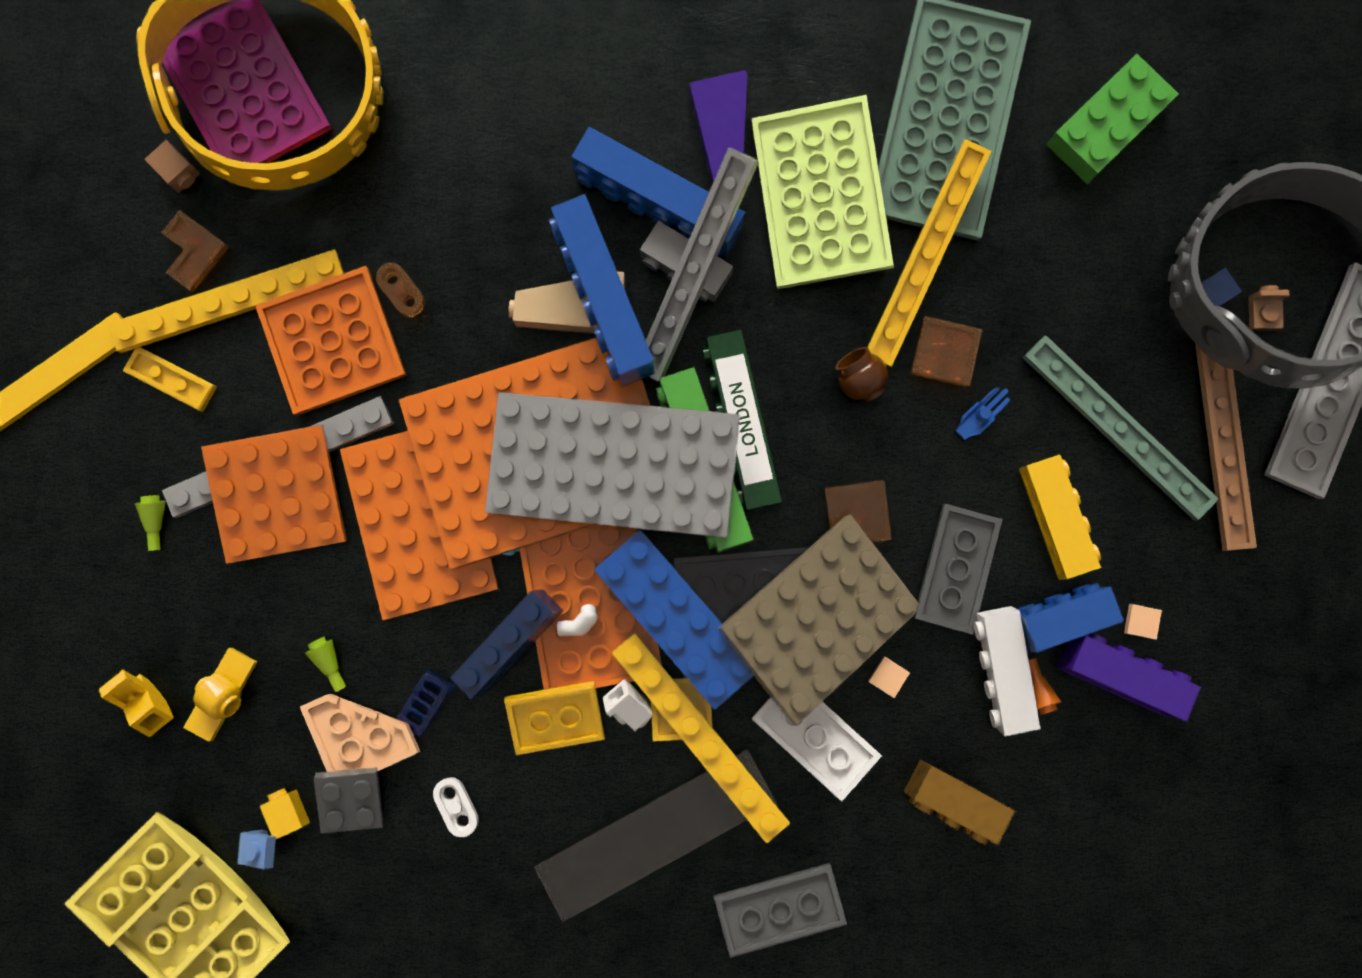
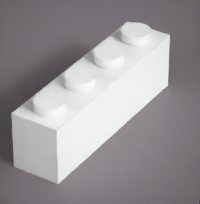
[974,606,1040,736]

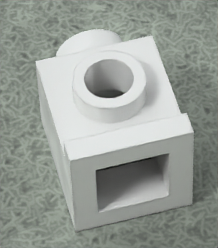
[603,679,653,731]

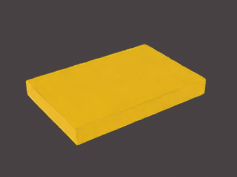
[504,681,605,755]

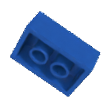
[1017,583,1124,652]

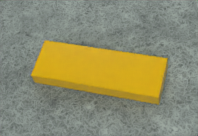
[123,347,217,412]
[183,648,257,742]

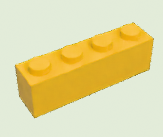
[1019,455,1101,580]

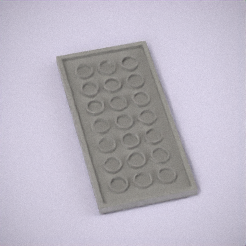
[485,392,740,538]

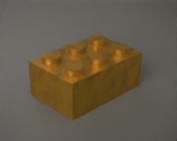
[904,760,1015,845]

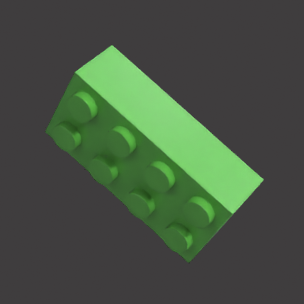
[1046,54,1179,184]

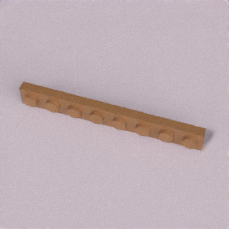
[1195,343,1257,551]

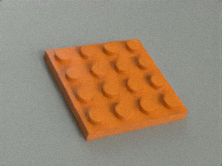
[255,266,407,416]
[201,425,347,564]

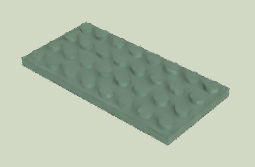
[878,0,1031,241]

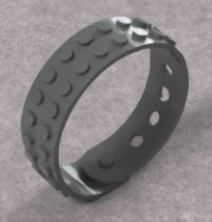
[1168,162,1362,389]

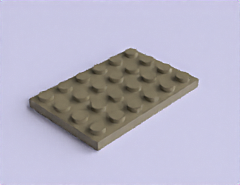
[717,514,918,725]

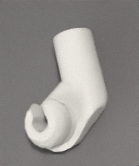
[557,604,598,636]

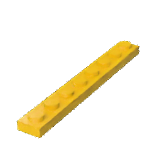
[867,139,992,367]
[108,249,344,353]
[612,633,790,843]

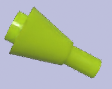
[134,495,166,551]
[305,637,346,692]

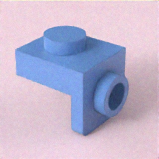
[238,830,276,869]

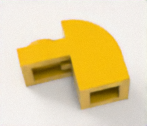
[99,670,174,737]

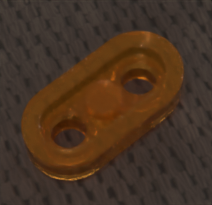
[376,263,425,317]

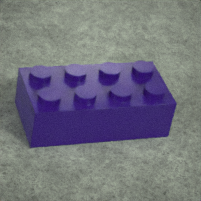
[1055,633,1201,721]

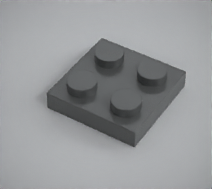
[314,767,384,834]

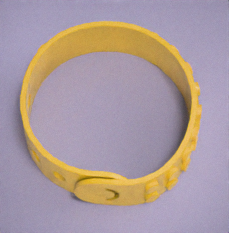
[136,0,383,190]

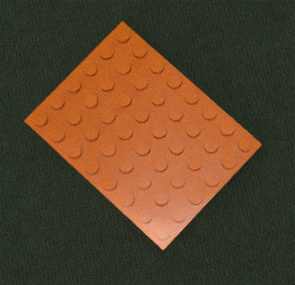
[398,338,650,570]

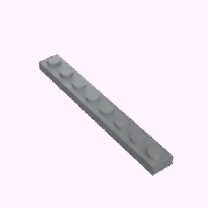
[646,148,759,382]
[162,396,394,518]

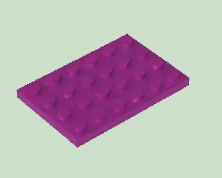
[163,0,333,184]

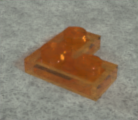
[161,210,229,292]

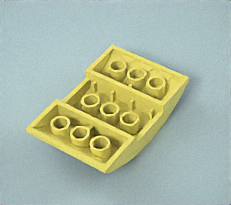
[65,812,290,978]

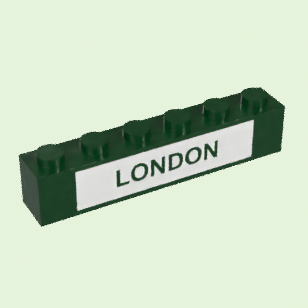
[702,330,782,512]

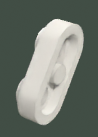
[433,777,479,837]

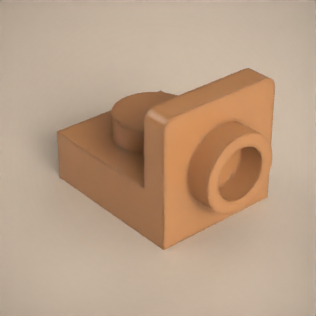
[1248,285,1289,331]

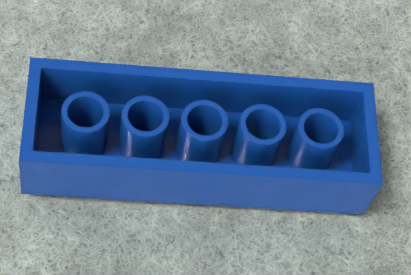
[571,127,745,259]
[549,194,655,387]
[594,530,754,710]

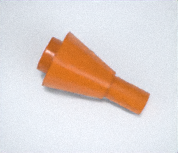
[1028,658,1061,715]

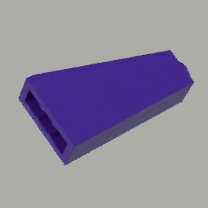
[689,70,747,185]

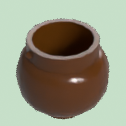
[835,347,888,402]

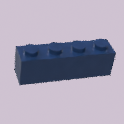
[450,590,564,699]

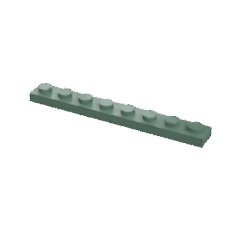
[1023,335,1218,521]

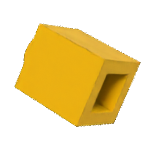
[260,788,310,839]

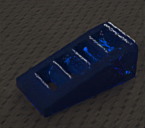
[396,670,454,737]

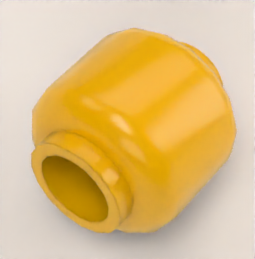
[193,674,241,719]

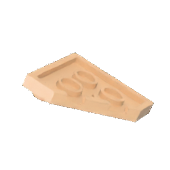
[300,694,421,772]

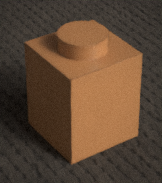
[145,140,200,193]

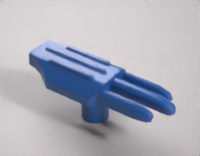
[955,387,1010,441]

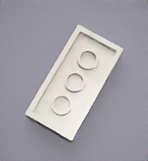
[752,697,881,801]

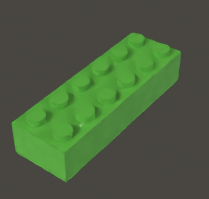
[656,367,753,554]

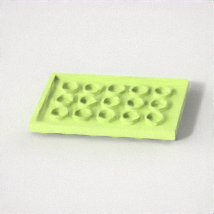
[751,95,894,289]

